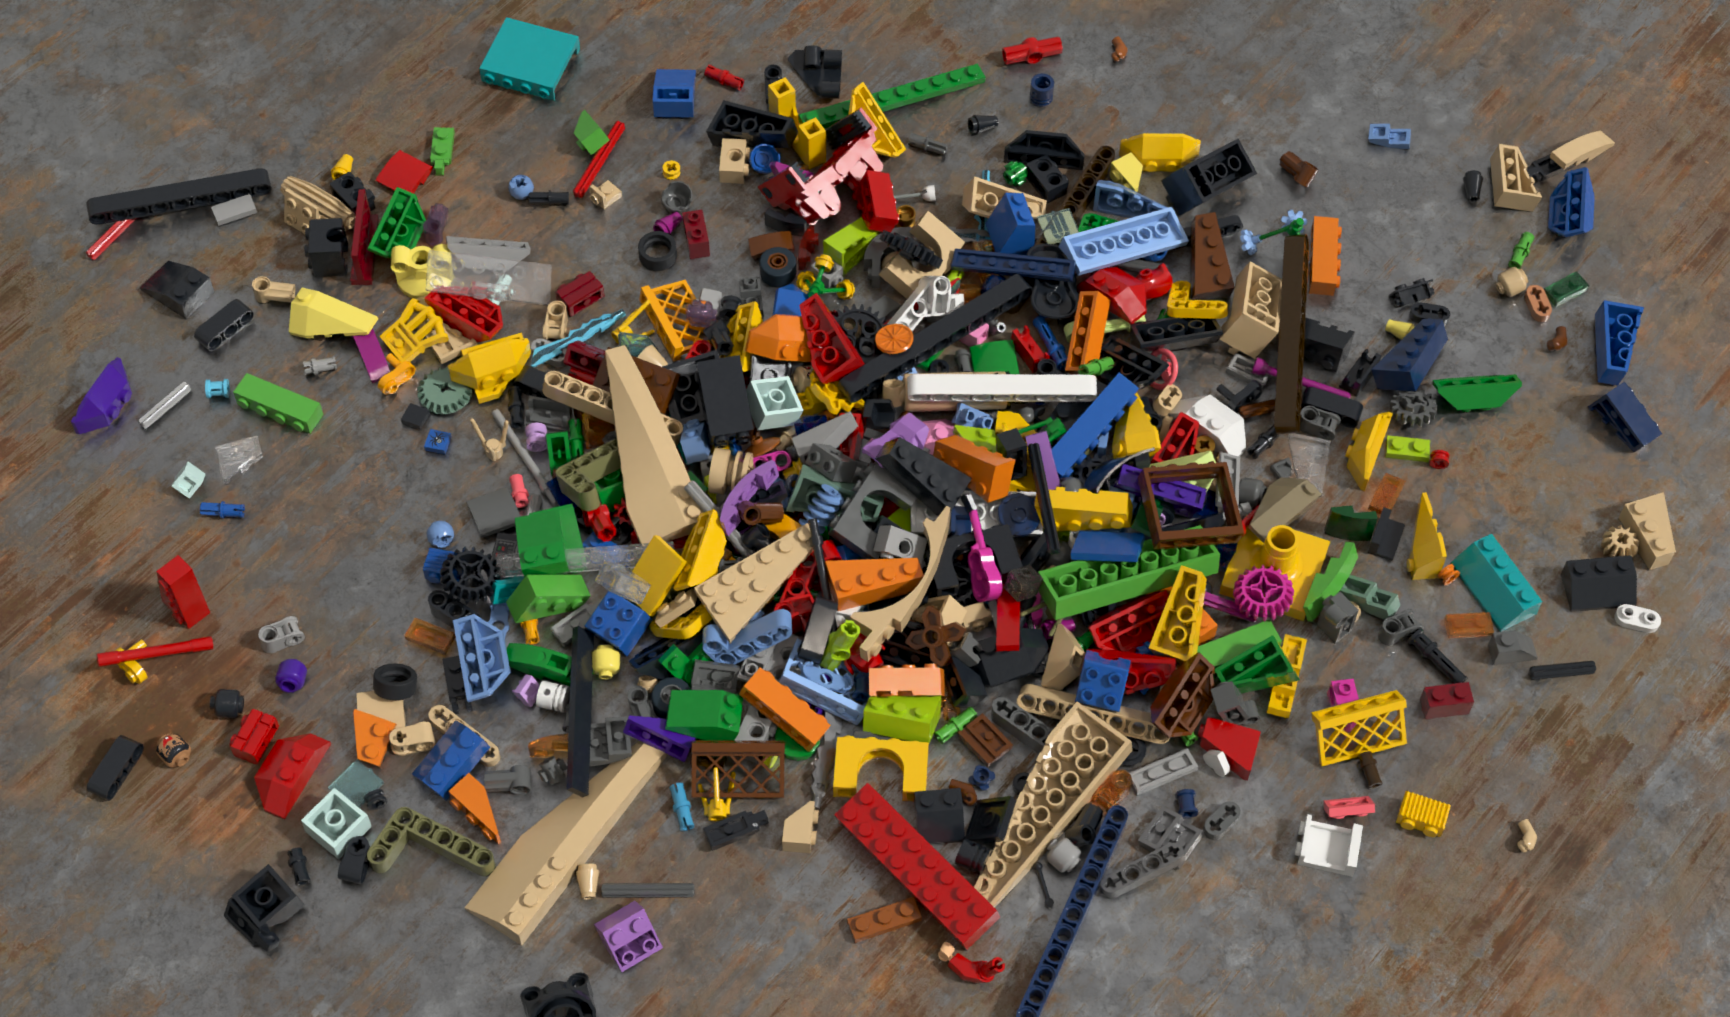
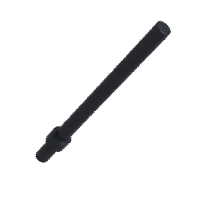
[808,518,837,635]

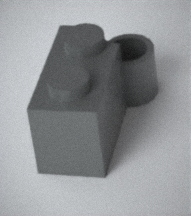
[1317,592,1359,643]
[1211,681,1260,725]

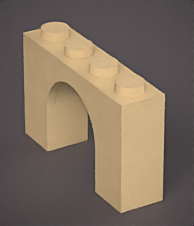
[878,211,965,299]

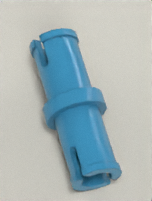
[669,783,695,831]

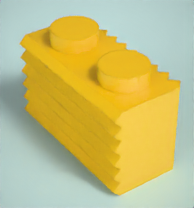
[1396,791,1451,837]

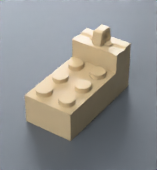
[1219,261,1282,359]

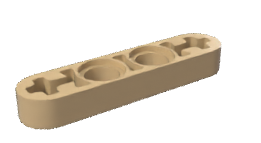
[429,705,500,767]

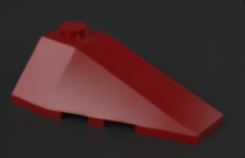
[799,293,865,384]

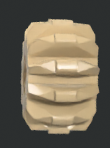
[1601,525,1640,557]

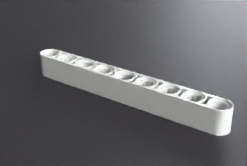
[907,374,1097,402]

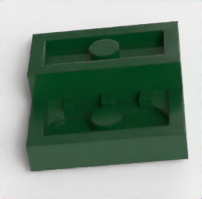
[1324,505,1378,541]

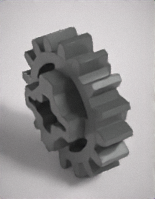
[1390,390,1437,427]

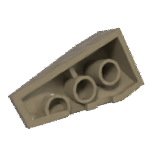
[1248,477,1322,543]

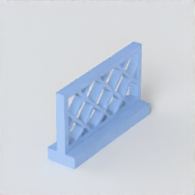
[778,638,867,726]

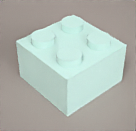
[746,376,804,430]
[301,788,372,860]

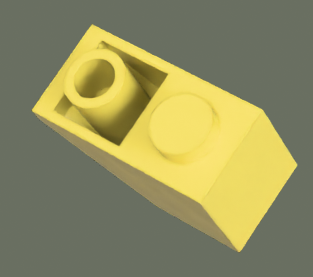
[1110,152,1143,192]

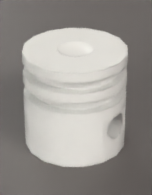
[536,681,570,713]

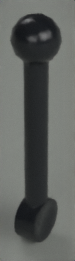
[1033,862,1054,908]

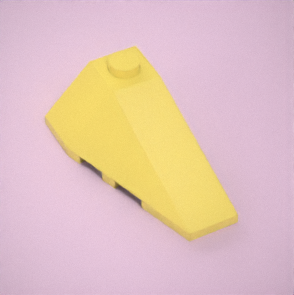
[289,288,378,338]

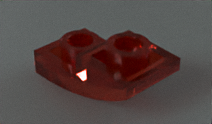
[798,225,819,270]

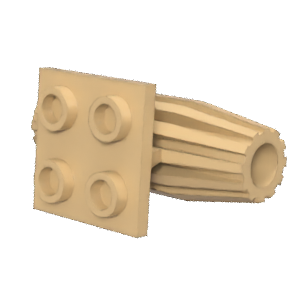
[280,176,356,234]

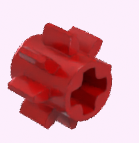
[613,498,631,525]

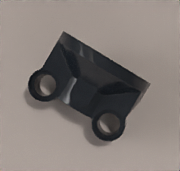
[520,972,596,1017]

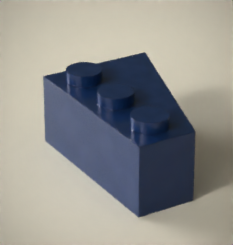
[1588,381,1662,452]

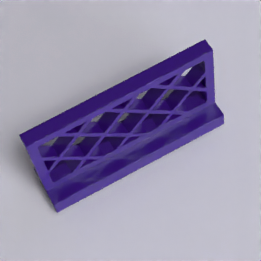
[1112,464,1207,519]

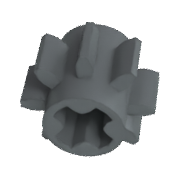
[537,756,567,785]

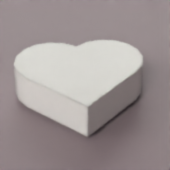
[1203,750,1230,777]

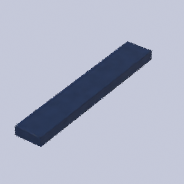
[951,248,1076,282]

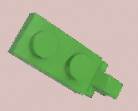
[430,127,455,176]

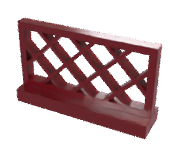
[350,189,379,285]

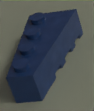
[1371,318,1448,392]

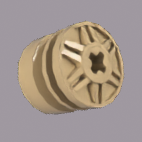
[708,448,754,495]

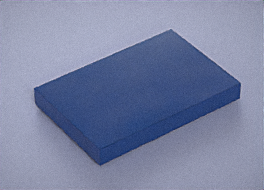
[1071,531,1145,562]

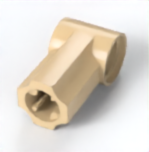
[252,276,296,303]

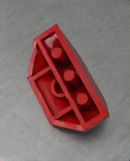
[1077,267,1147,325]
[424,285,503,343]
[1088,590,1169,653]
[254,733,331,820]

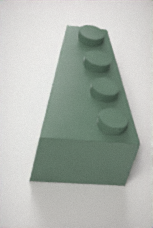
[786,464,884,523]

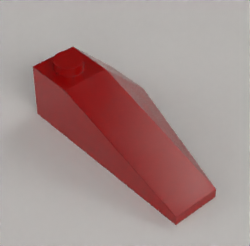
[1085,649,1176,695]

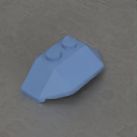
[453,614,511,702]

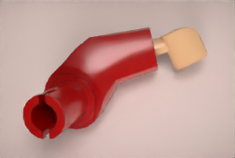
[938,942,1005,983]

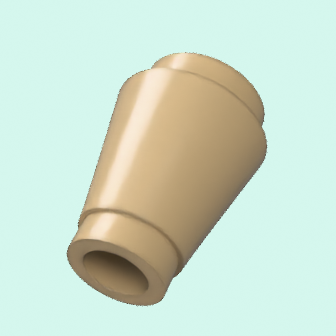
[576,864,599,900]

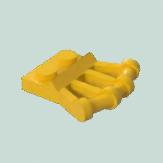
[379,298,449,363]

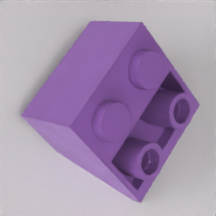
[594,901,663,972]

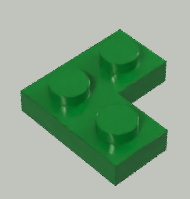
[658,642,715,687]

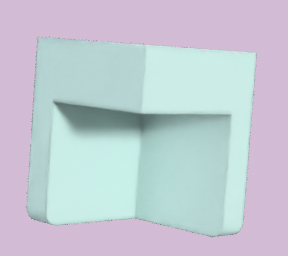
[172,462,205,499]

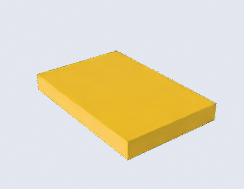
[622,535,687,616]

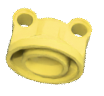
[391,244,454,299]

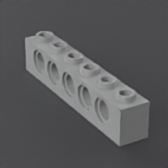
[735,635,802,763]

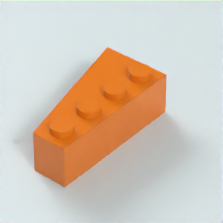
[933,435,1015,503]

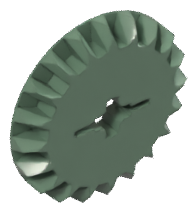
[417,366,473,414]

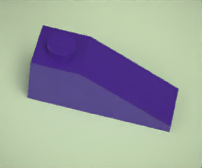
[623,715,697,762]

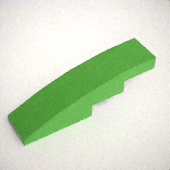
[1303,542,1358,622]

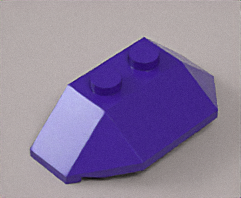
[71,357,132,435]

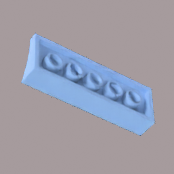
[1059,207,1189,276]

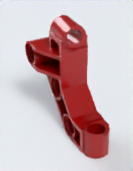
[774,540,842,635]

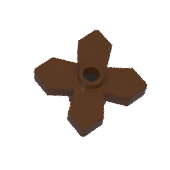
[905,605,967,667]

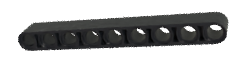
[86,168,272,225]

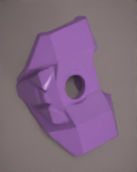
[862,412,929,468]

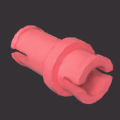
[509,474,529,508]

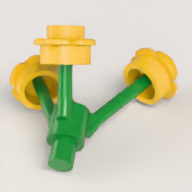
[796,254,855,300]

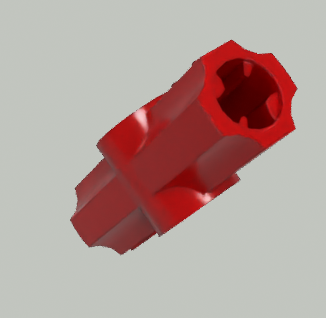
[1002,37,1063,64]
[580,503,616,542]

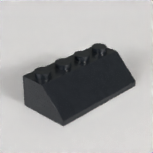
[1130,317,1223,354]

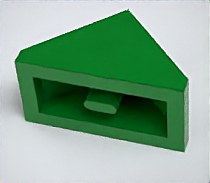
[546,431,571,476]

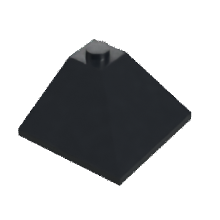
[662,350,720,427]

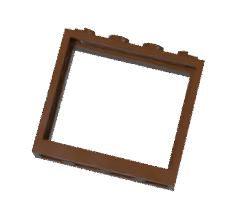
[1137,461,1244,550]

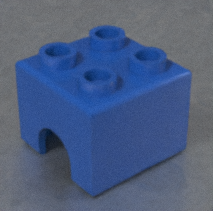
[584,589,652,657]
[1075,650,1131,712]

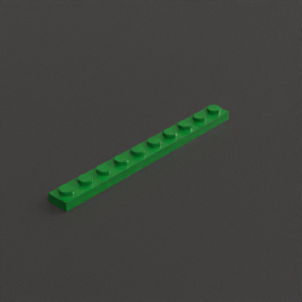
[798,63,986,129]

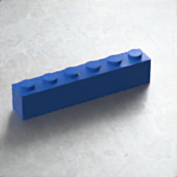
[1052,372,1139,480]

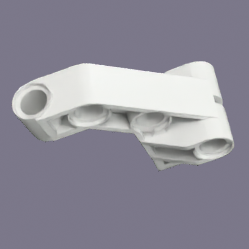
[887,276,964,331]

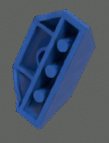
[1548,167,1595,237]
[772,284,809,362]

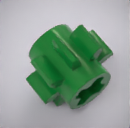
[1003,161,1028,186]

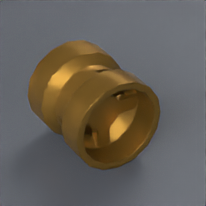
[895,205,916,228]

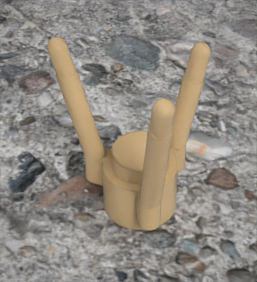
[470,418,509,461]

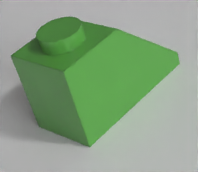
[574,110,610,155]

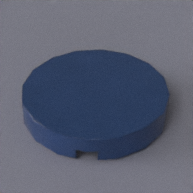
[997,493,1040,537]

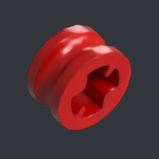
[1429,450,1450,469]

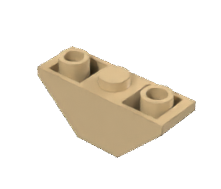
[1041,624,1085,691]

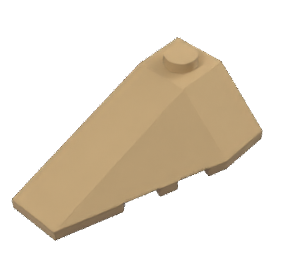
[962,176,1047,219]

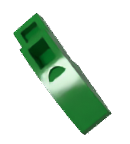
[506,643,594,686]

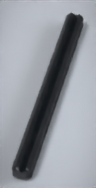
[1028,443,1060,555]

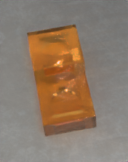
[528,734,568,758]

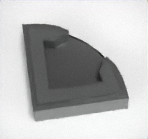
[1270,457,1292,480]

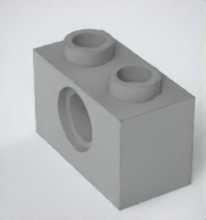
[873,525,928,565]

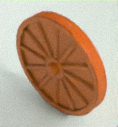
[875,324,913,354]

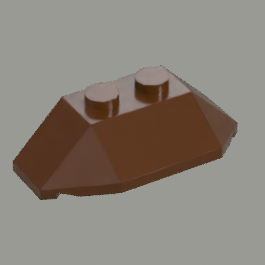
[1150,652,1215,738]

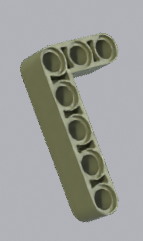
[556,439,621,511]
[367,807,496,877]

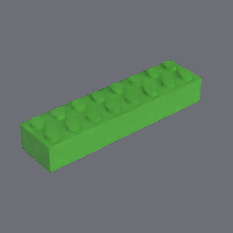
[1038,525,1220,620]

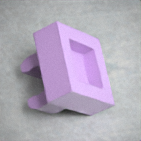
[512,675,540,707]

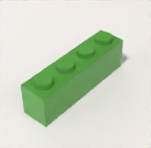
[233,373,323,434]
[1197,619,1282,679]

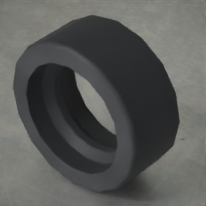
[638,231,677,271]
[373,663,417,700]

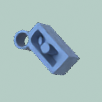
[680,419,711,464]

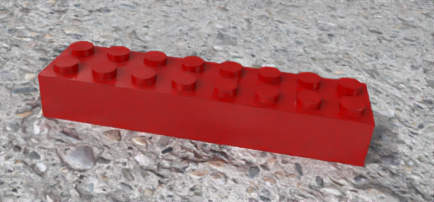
[834,783,1000,950]

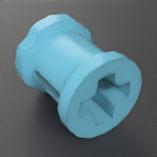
[205,379,230,398]

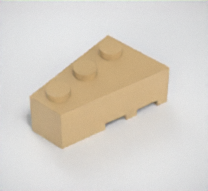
[1490,144,1542,212]
[1619,492,1676,571]

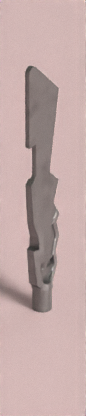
[810,710,843,810]

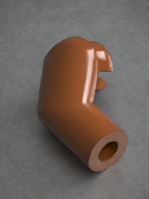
[1111,36,1128,62]

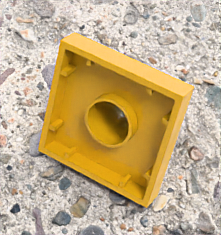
[1219,514,1330,621]

